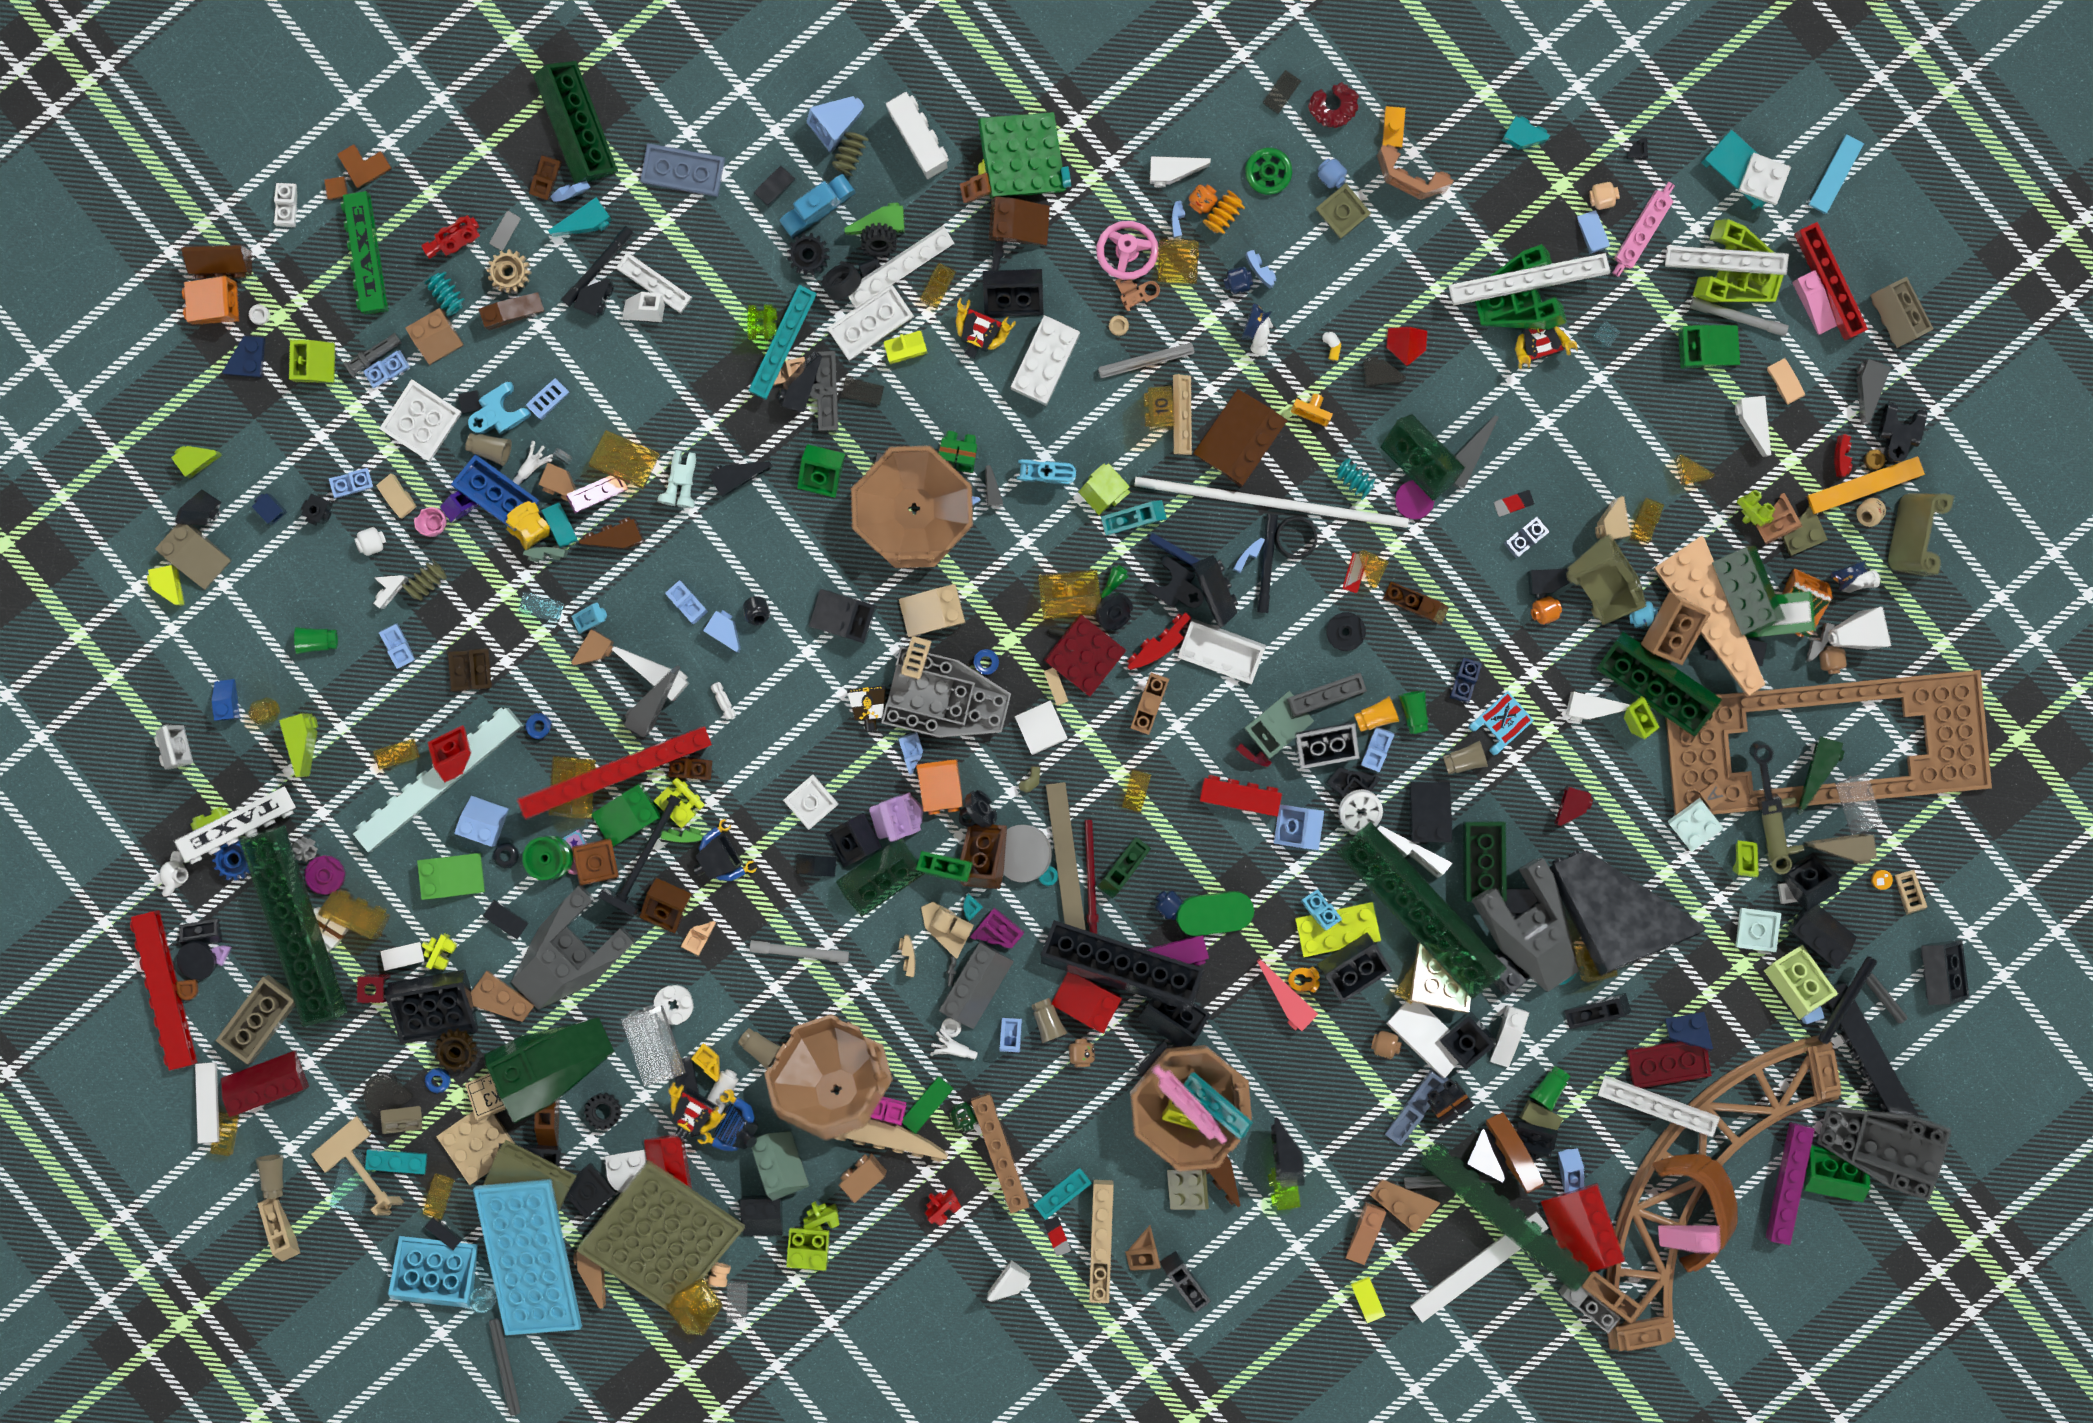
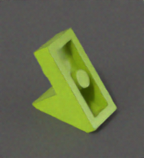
[1733,840,1759,878]

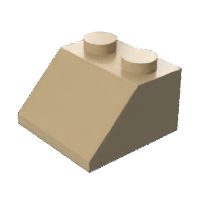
[1595,496,1631,540]

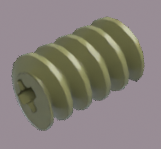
[832,132,869,177]
[402,558,447,601]

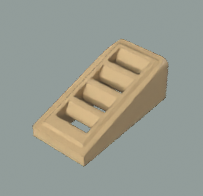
[901,636,932,679]
[1895,870,1927,915]

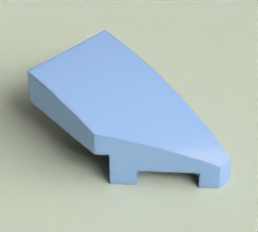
[1172,201,1185,240]
[898,732,923,775]

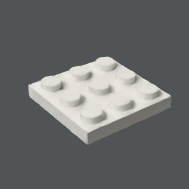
[379,379,462,462]

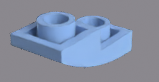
[1245,250,1276,288]
[363,351,410,388]
[329,468,373,499]

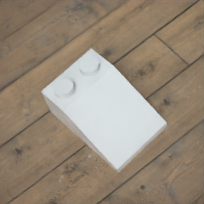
[154,725,193,770]

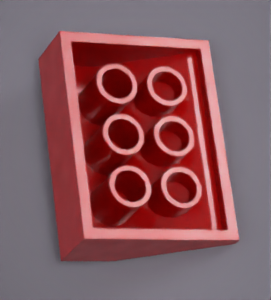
[1541,1183,1625,1277]

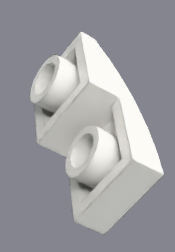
[274,183,297,227]
[380,942,424,971]

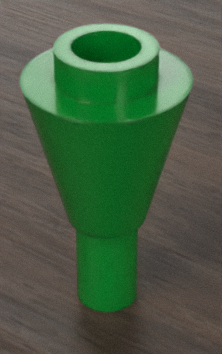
[1100,565,1129,598]

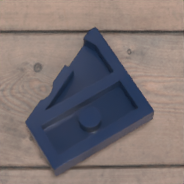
[222,336,265,378]
[1664,1012,1713,1051]

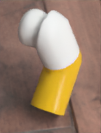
[1322,332,1341,361]

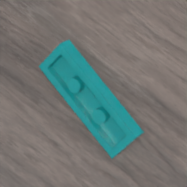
[365,1149,428,1174]
[1033,1167,1092,1220]

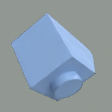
[703,610,741,653]
[1558,1148,1584,1193]

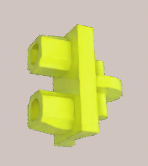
[421,933,457,970]

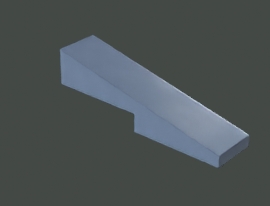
[1385,1068,1448,1146]

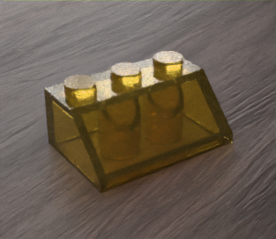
[1038,569,1101,619]
[549,756,596,819]
[318,889,390,939]

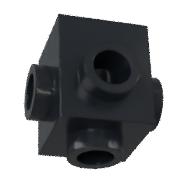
[301,494,333,526]

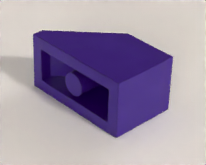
[440,491,479,523]

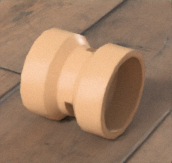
[707,1262,731,1287]

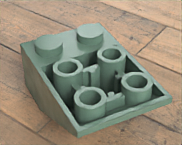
[1244,691,1314,759]

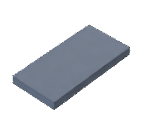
[640,143,725,197]

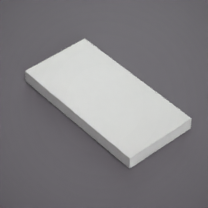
[827,285,914,361]
[1386,997,1459,1078]

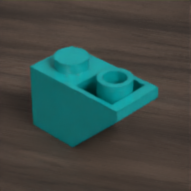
[1501,116,1550,150]

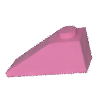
[1792,270,1837,335]
[1658,1225,1721,1252]

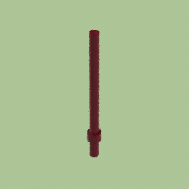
[1085,820,1099,934]

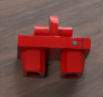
[924,1188,961,1226]

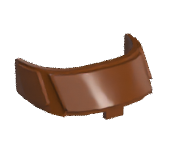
[1652,1154,1738,1272]

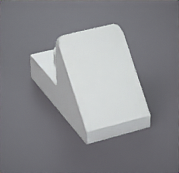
[374,575,408,609]

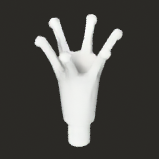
[513,441,553,485]
[930,1029,977,1060]

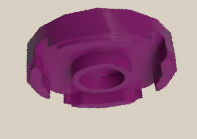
[1395,480,1435,520]
[305,855,345,895]

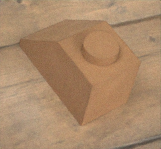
[571,629,614,665]

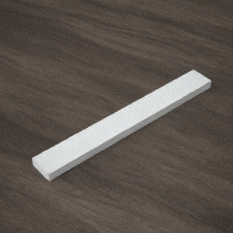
[1449,253,1610,306]
[1410,1211,1549,1323]

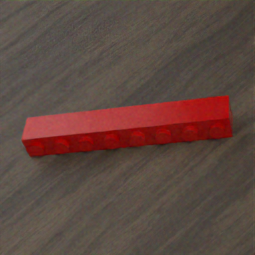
[130,910,198,1071]

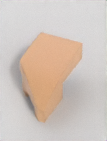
[681,921,716,957]

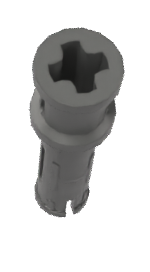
[343,332,402,377]

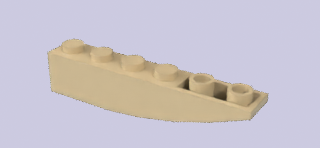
[834,1117,948,1162]
[1089,1180,1113,1303]

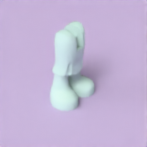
[657,450,696,509]

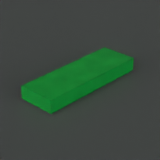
[902,1076,954,1134]

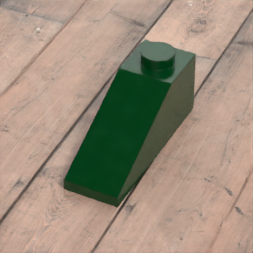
[1097,837,1151,899]

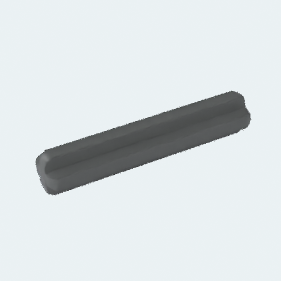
[1866,973,1908,1024]

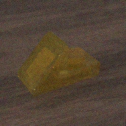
[1122,769,1151,812]

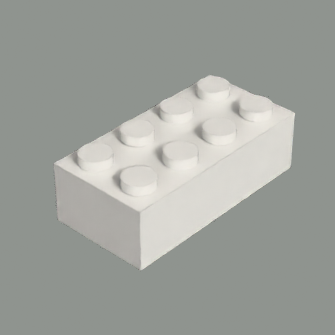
[886,92,949,180]
[1011,315,1080,406]

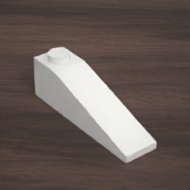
[612,647,689,701]

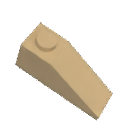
[257,1198,300,1262]

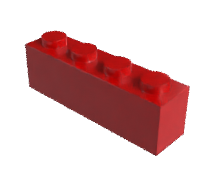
[1199,775,1282,817]

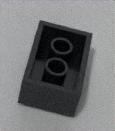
[1317,933,1392,1003]

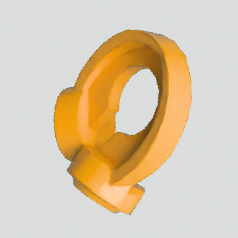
[1288,967,1320,993]

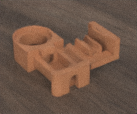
[1114,279,1160,311]

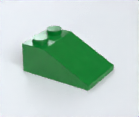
[591,784,661,847]

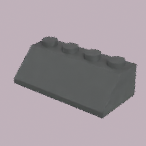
[939,941,1014,1029]

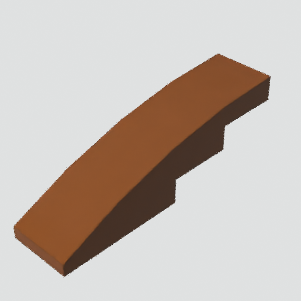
[1486,1112,1544,1193]

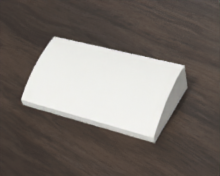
[1178,618,1266,684]

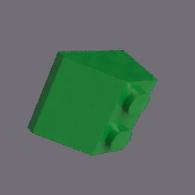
[797,444,845,498]

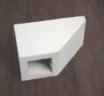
[623,292,665,322]

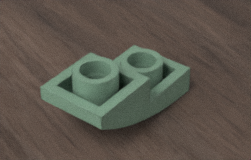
[523,547,568,563]

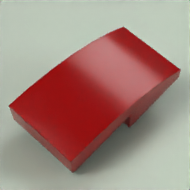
[1835,434,1853,478]

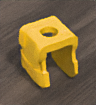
[506,501,550,550]

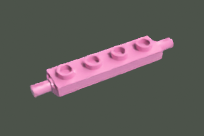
[1612,182,1675,277]
[1152,1065,1227,1144]

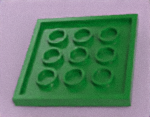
[978,112,1066,198]

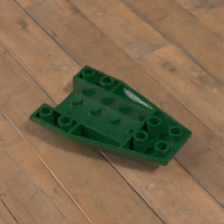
[484,1017,615,1123]

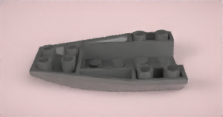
[1817,1106,1951,1201]

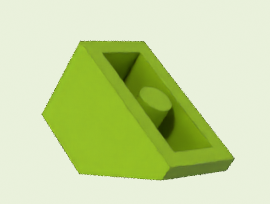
[171,446,222,478]
[1624,697,1660,739]

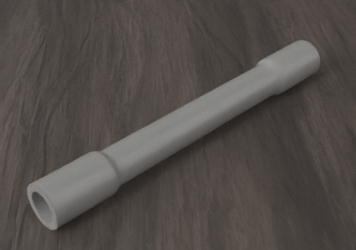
[1690,297,1789,337]
[750,940,849,963]

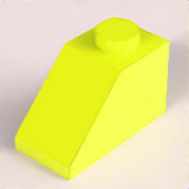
[147,565,185,605]

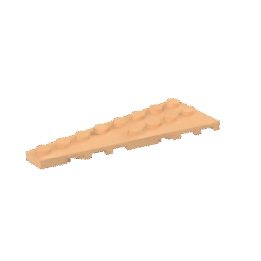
[1653,536,1765,697]

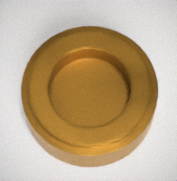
[1864,450,1885,470]

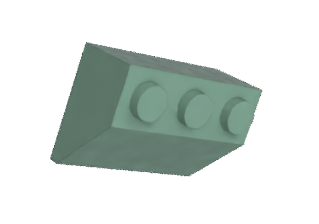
[751,1132,809,1201]

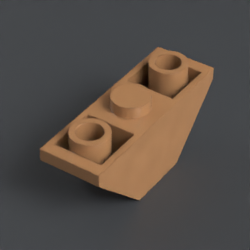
[1131,672,1169,735]

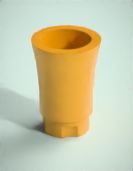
[1354,696,1400,732]

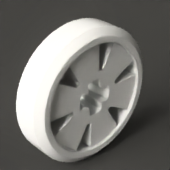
[1339,790,1383,833]

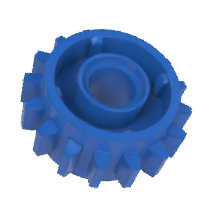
[212,838,258,881]

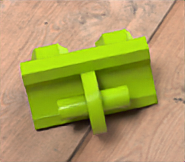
[1737,490,1775,527]
[803,1201,840,1230]

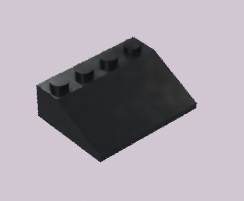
[385,970,478,1044]

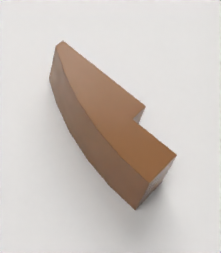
[1582,1271,1644,1324]

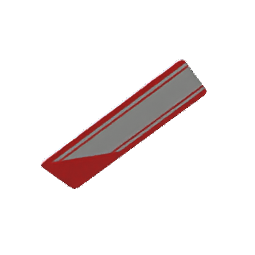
[1343,553,1368,593]

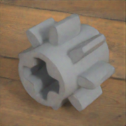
[291,836,318,862]

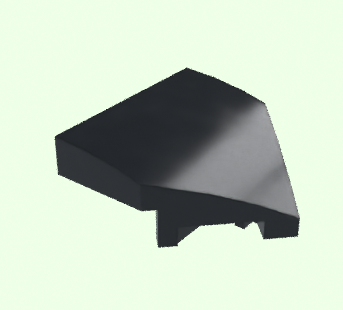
[1517,1122,1558,1163]

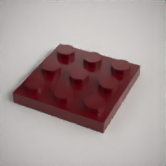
[1044,614,1127,697]

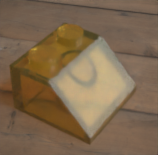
[666,1279,723,1336]

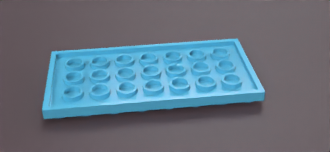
[473,1180,582,1335]

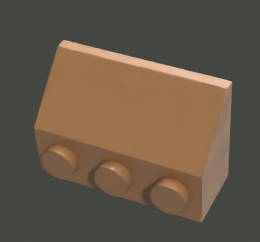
[1641,592,1711,665]

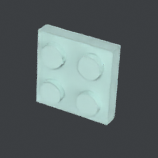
[1668,798,1724,852]
[1735,908,1781,952]

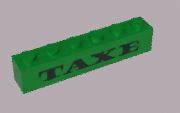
[341,191,389,315]

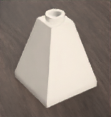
[1828,607,1891,650]

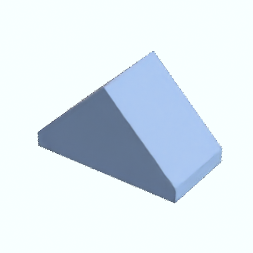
[1000,1018,1022,1052]

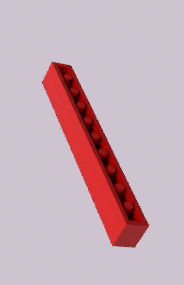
[516,726,712,819]

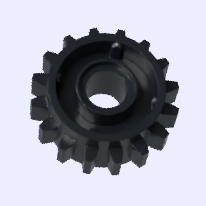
[787,233,830,277]

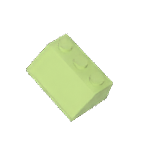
[1764,945,1838,1020]

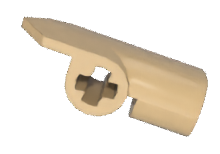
[921,902,974,958]

